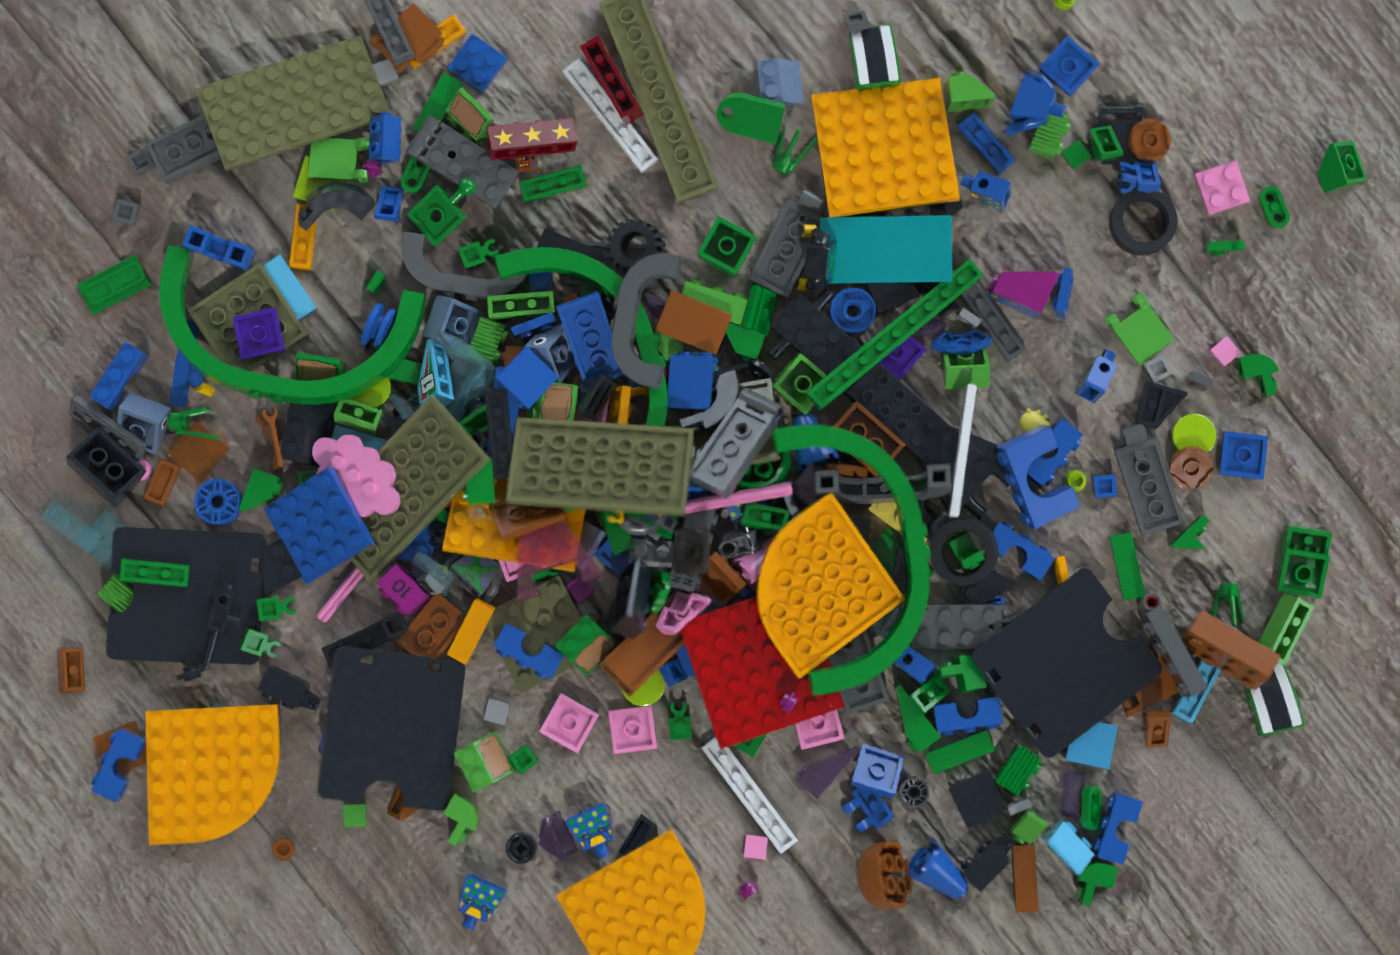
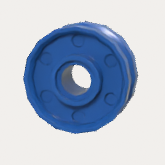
[830,288,876,336]
[361,303,398,351]
[194,478,243,526]

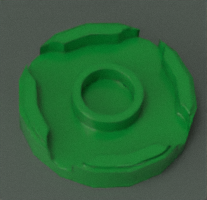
[647,570,671,614]

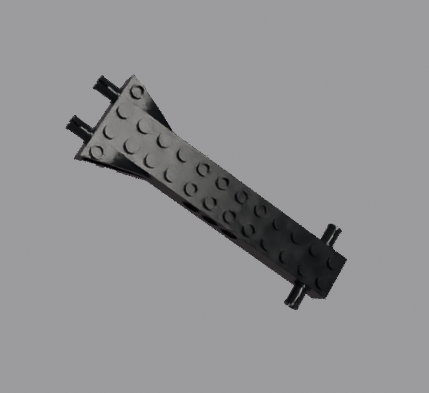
[767,288,1010,520]

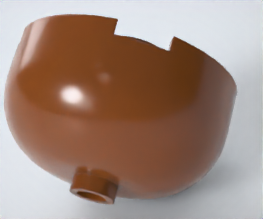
[856,841,913,910]

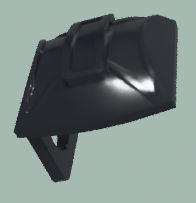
[918,500,949,539]

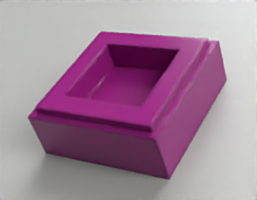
[565,573,595,604]

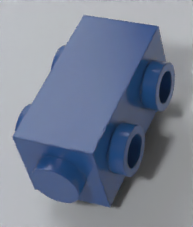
[369,112,402,164]

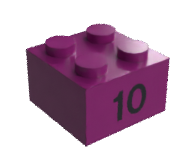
[377,564,432,615]

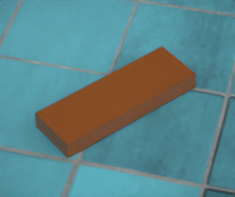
[1012,844,1039,913]

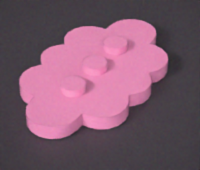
[312,435,400,517]

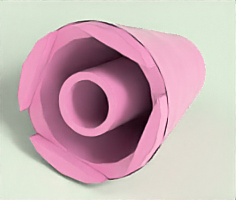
[731,535,776,591]

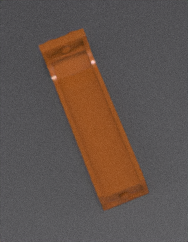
[599,551,748,697]

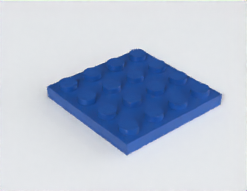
[264,466,375,585]

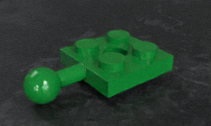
[407,178,476,247]

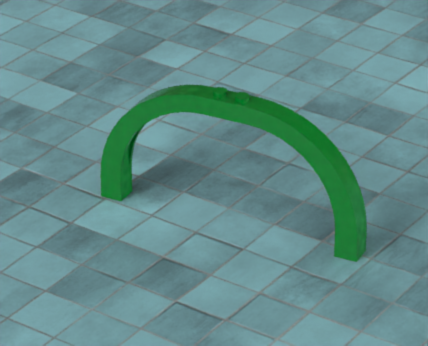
[159,245,427,405]
[495,247,668,513]
[771,425,931,695]

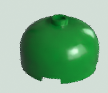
[736,450,791,491]

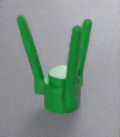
[771,129,818,175]
[168,407,220,440]
[1211,583,1245,627]

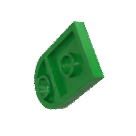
[717,93,786,144]

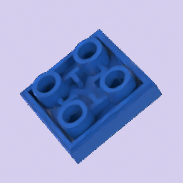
[495,346,558,409]

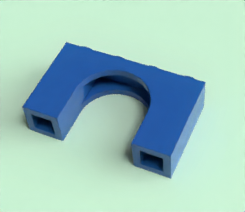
[996,425,1080,529]

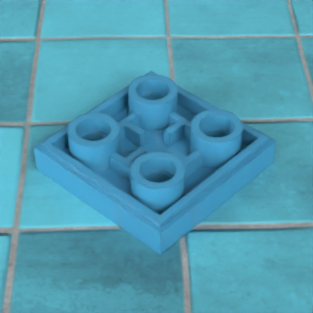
[1065,722,1118,770]

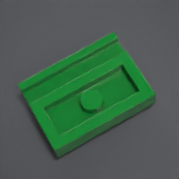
[741,285,779,336]

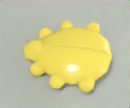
[1019,408,1051,433]

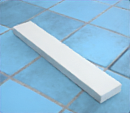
[562,58,658,173]
[947,384,977,518]
[701,737,798,854]

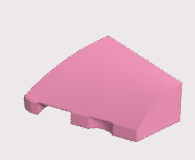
[656,591,711,635]

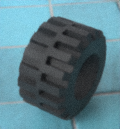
[607,218,666,273]

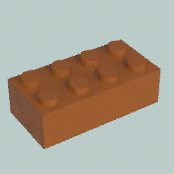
[1181,610,1281,690]

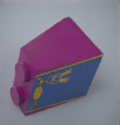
[987,272,1060,319]

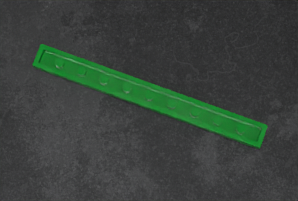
[806,259,984,411]

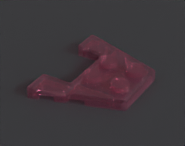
[517,521,602,601]

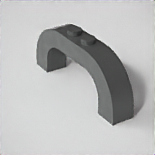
[401,231,529,302]
[610,253,683,389]
[815,465,951,504]

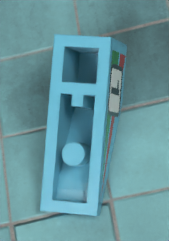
[417,339,454,407]

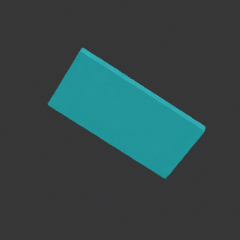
[820,215,952,283]

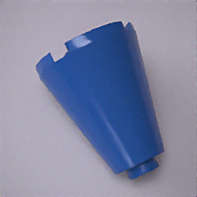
[793,413,840,475]
[906,840,968,899]

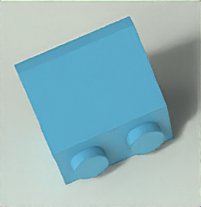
[1041,820,1094,875]

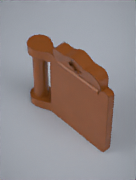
[369,4,444,73]
[1123,646,1178,718]

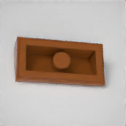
[57,647,85,693]

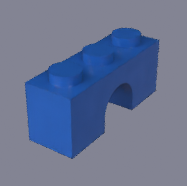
[182,225,256,271]
[89,342,149,411]
[1026,418,1083,487]
[983,521,1055,581]
[493,622,564,680]
[932,696,1003,736]
[91,728,146,802]
[1093,792,1143,865]

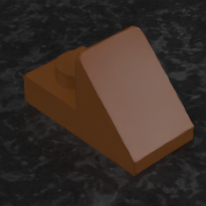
[1142,710,1171,748]

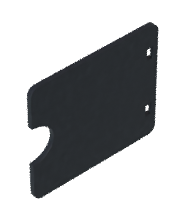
[106,527,266,665]
[971,568,1162,758]
[317,647,466,811]

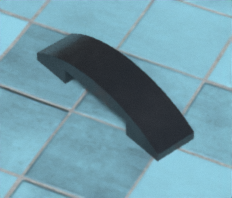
[321,612,409,668]

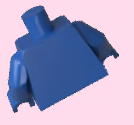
[1003,70,1066,136]

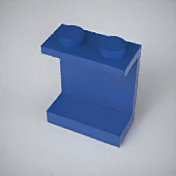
[667,352,718,411]

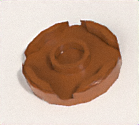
[1128,119,1171,162]
[1169,446,1214,489]
[823,464,868,478]

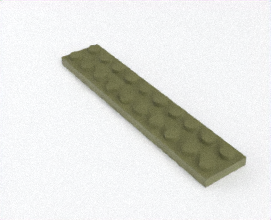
[599,0,718,203]

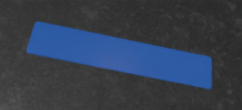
[169,321,199,407]

